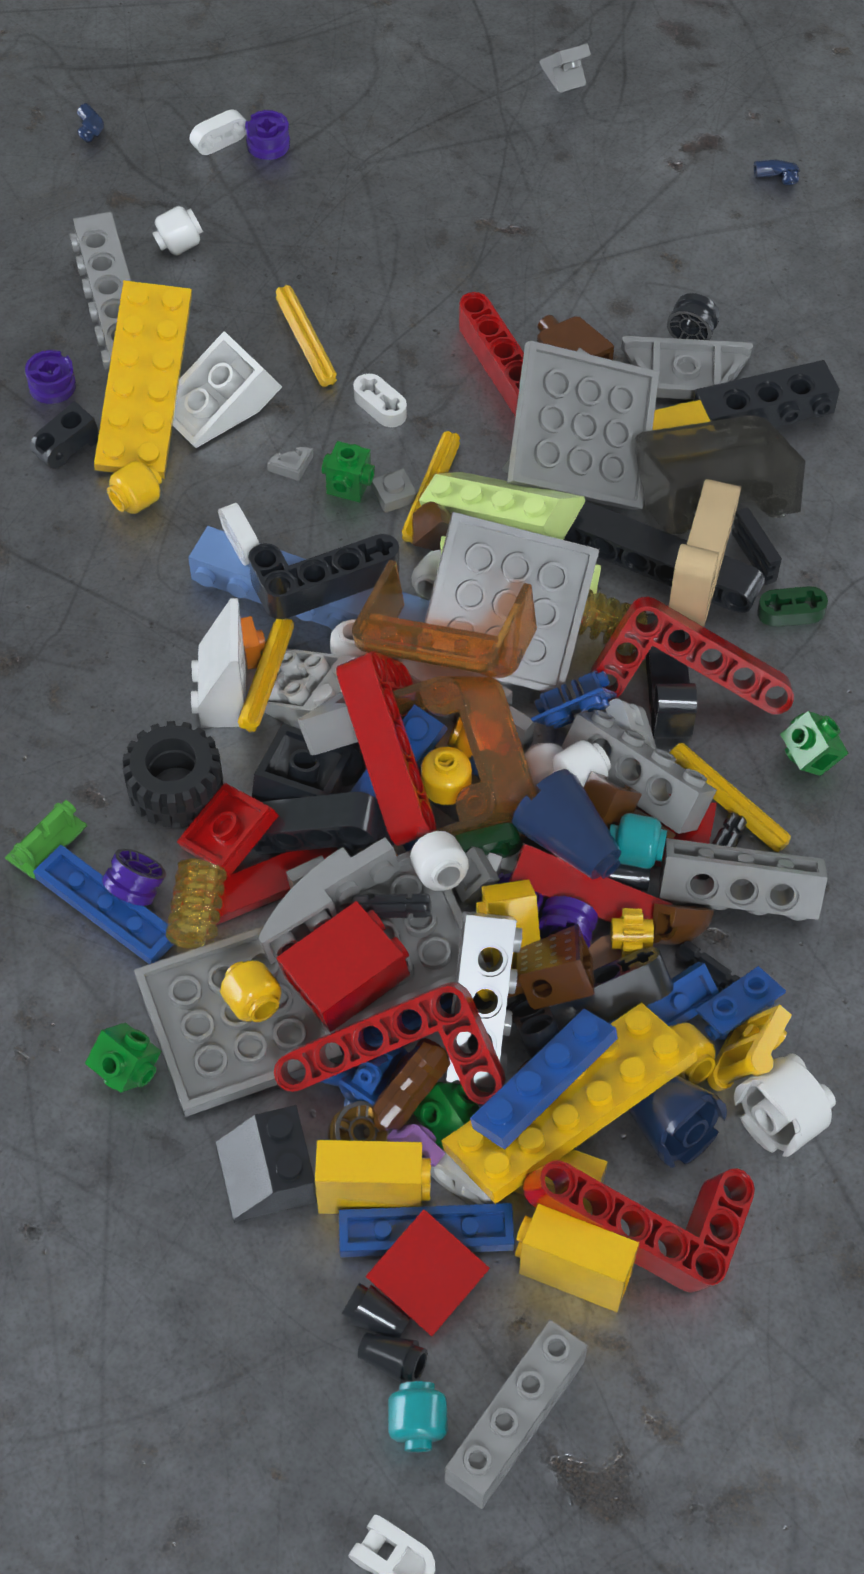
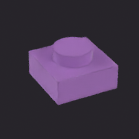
[387,1124,445,1167]

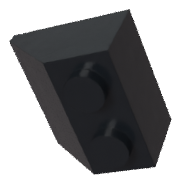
[252,723,354,802]
[216,1105,317,1223]

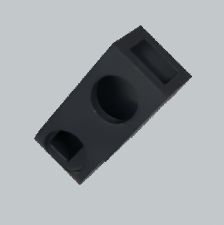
[30,401,99,469]

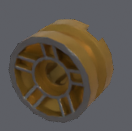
[328,1101,393,1141]

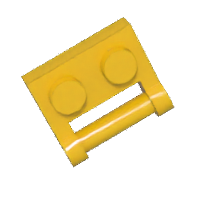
[707,1004,792,1091]

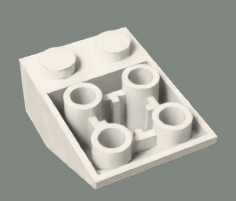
[264,649,357,729]

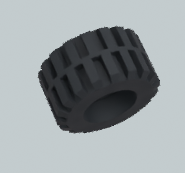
[122,721,223,828]

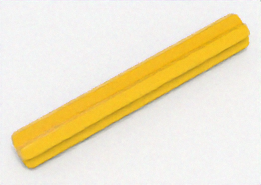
[275,285,337,387]
[402,431,460,544]
[238,619,295,732]
[670,743,791,853]

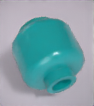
[610,813,667,869]
[388,1381,448,1452]

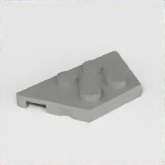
[621,336,753,400]

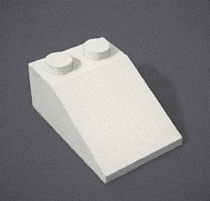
[173,331,282,448]
[191,598,246,728]

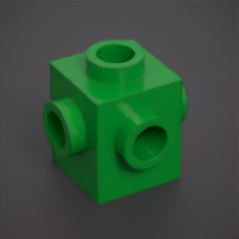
[322,441,375,503]
[780,711,849,776]
[85,1022,162,1093]
[413,1082,480,1150]

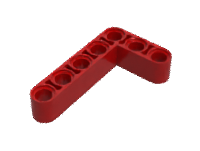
[459,292,524,417]
[590,596,794,714]
[336,651,436,846]
[274,982,506,1104]
[523,1160,755,1293]

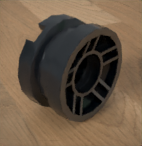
[667,293,720,340]

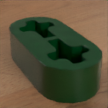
[757,586,828,627]
[454,822,523,859]

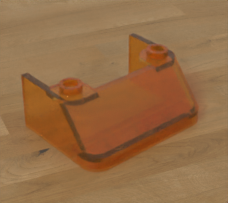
[352,560,537,678]
[393,676,538,836]

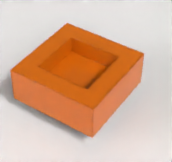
[241,616,266,670]

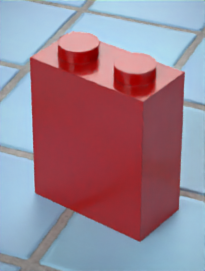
[276,901,410,1033]

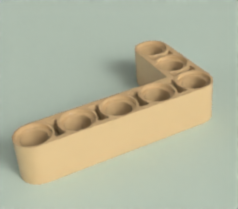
[669,479,741,627]

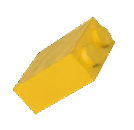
[315,1140,431,1214]
[515,1203,639,1312]

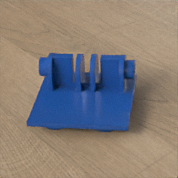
[531,670,617,729]

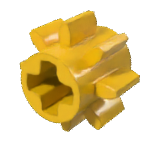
[610,908,654,957]

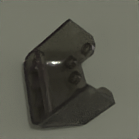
[635,416,806,534]

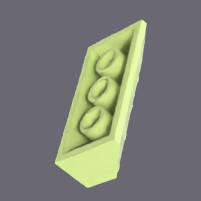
[419,472,586,540]

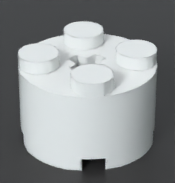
[734,1053,836,1157]

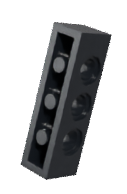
[694,360,840,441]

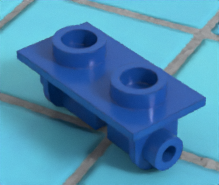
[696,966,786,1041]
[339,1046,408,1106]

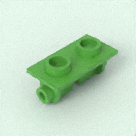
[5,800,87,880]

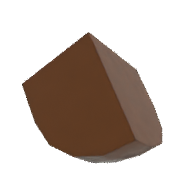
[413,501,452,551]
[584,772,642,831]
[653,903,714,945]

